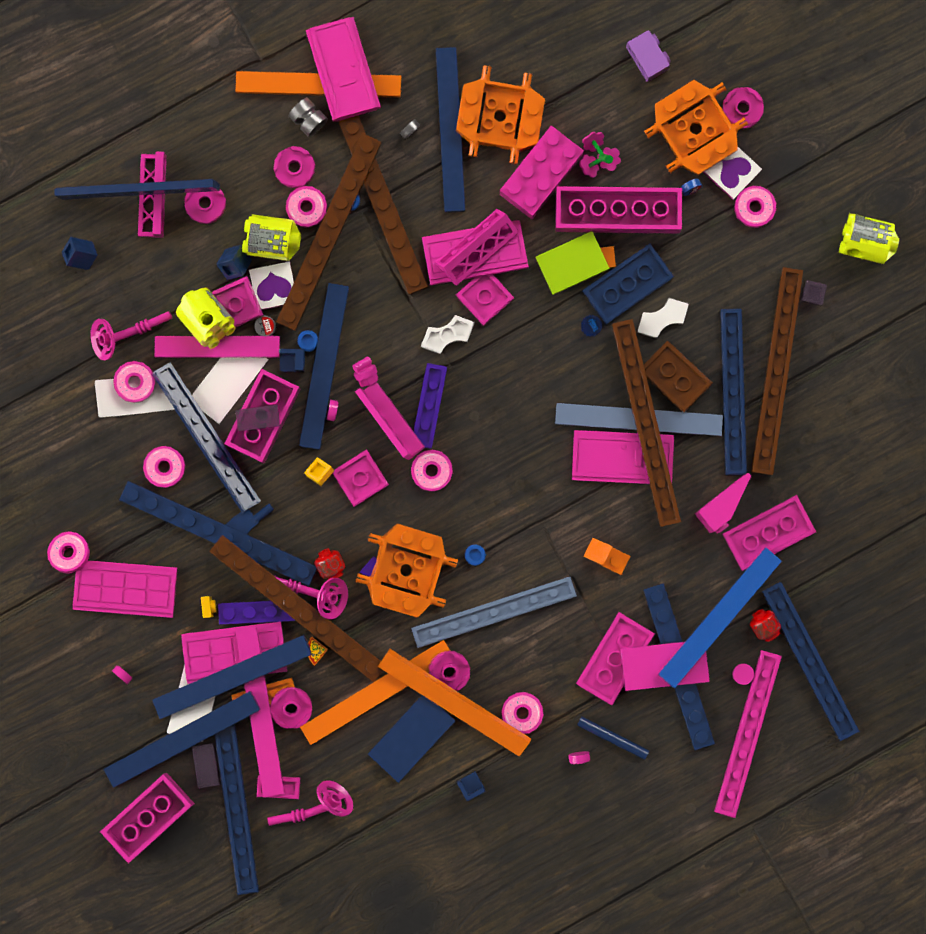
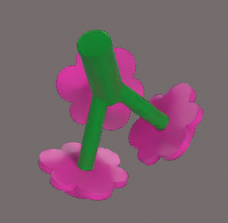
[579,132,621,178]

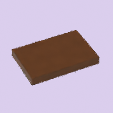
[644,341,713,413]

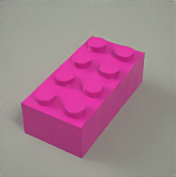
[500,125,584,219]
[225,369,301,463]
[100,772,195,863]

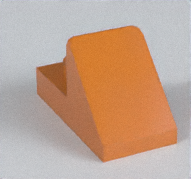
[583,538,630,575]

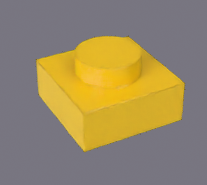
[304,457,334,486]
[201,596,216,618]

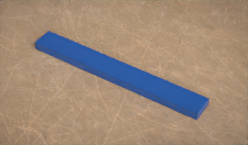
[658,548,782,688]

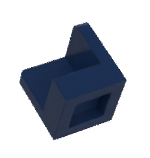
[62,237,97,270]
[216,245,252,280]
[279,349,305,372]
[457,771,485,801]

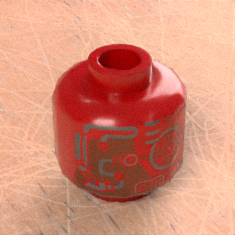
[315,548,345,580]
[750,609,781,642]

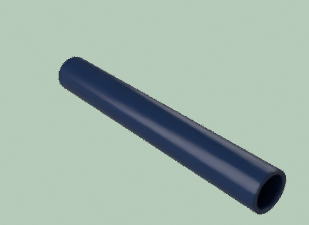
[577,716,649,760]

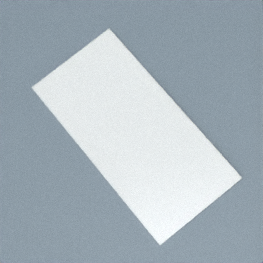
[192,358,268,423]

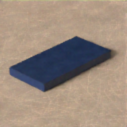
[582,243,674,325]
[368,695,456,783]

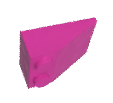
[695,473,751,533]

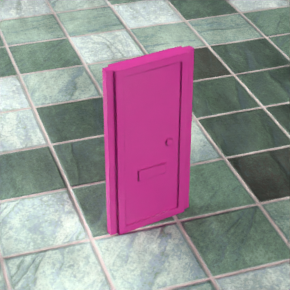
[306,17,381,121]
[422,220,529,285]
[572,430,674,484]
[73,561,178,618]
[181,622,287,684]

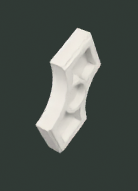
[637,298,689,338]
[421,315,475,354]

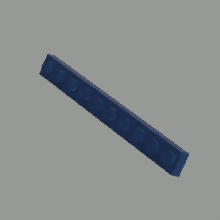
[119,481,317,586]

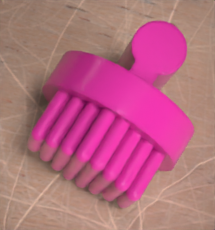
[352,357,378,387]

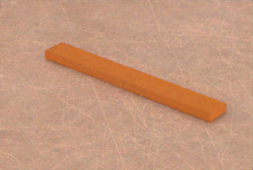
[236,71,401,98]
[300,640,450,745]
[378,649,531,756]

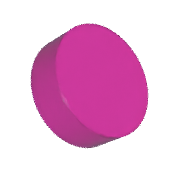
[326,400,338,421]
[732,664,754,685]
[112,665,132,685]
[568,751,590,764]

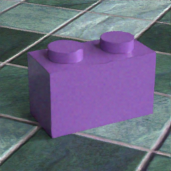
[626,30,671,82]

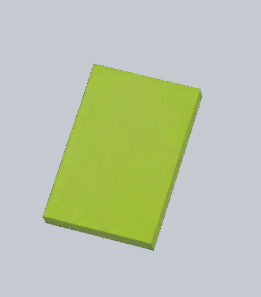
[535,231,610,295]

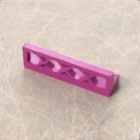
[138,152,167,238]
[435,209,518,286]
[355,382,425,460]

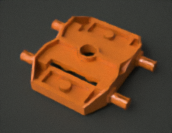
[456,66,545,164]
[644,80,748,175]
[356,524,458,618]

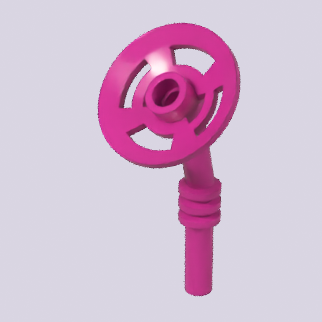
[91,311,172,360]
[275,576,348,619]
[268,780,353,826]

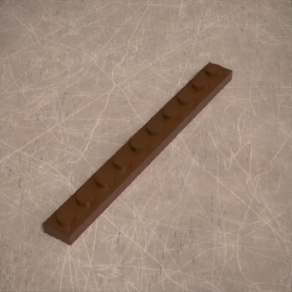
[338,115,428,295]
[276,134,382,331]
[751,267,803,476]
[612,319,681,527]
[209,535,383,682]

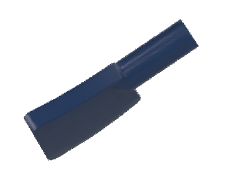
[226,503,274,534]

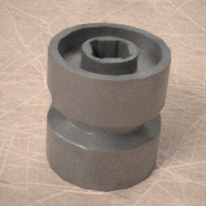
[288,97,328,137]

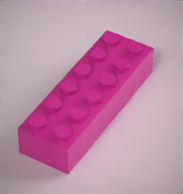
[555,186,682,233]

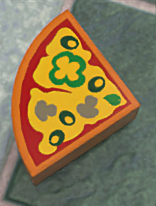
[308,636,328,666]

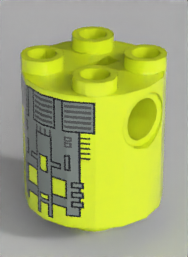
[838,213,899,264]
[242,214,301,261]
[176,288,236,349]

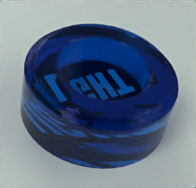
[581,315,602,337]

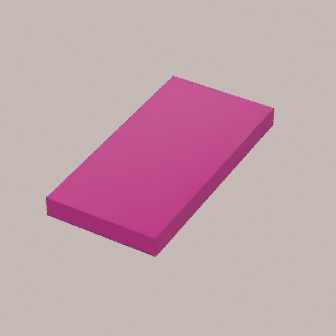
[723,495,816,571]
[576,612,655,705]
[621,642,709,691]

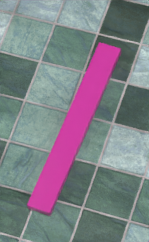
[235,627,285,797]
[714,650,782,818]

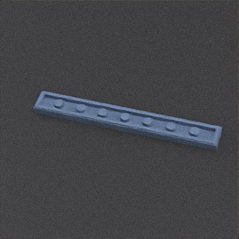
[555,403,723,436]
[411,577,577,648]

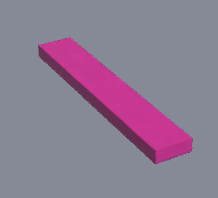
[155,336,280,358]

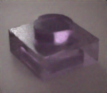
[801,280,827,306]

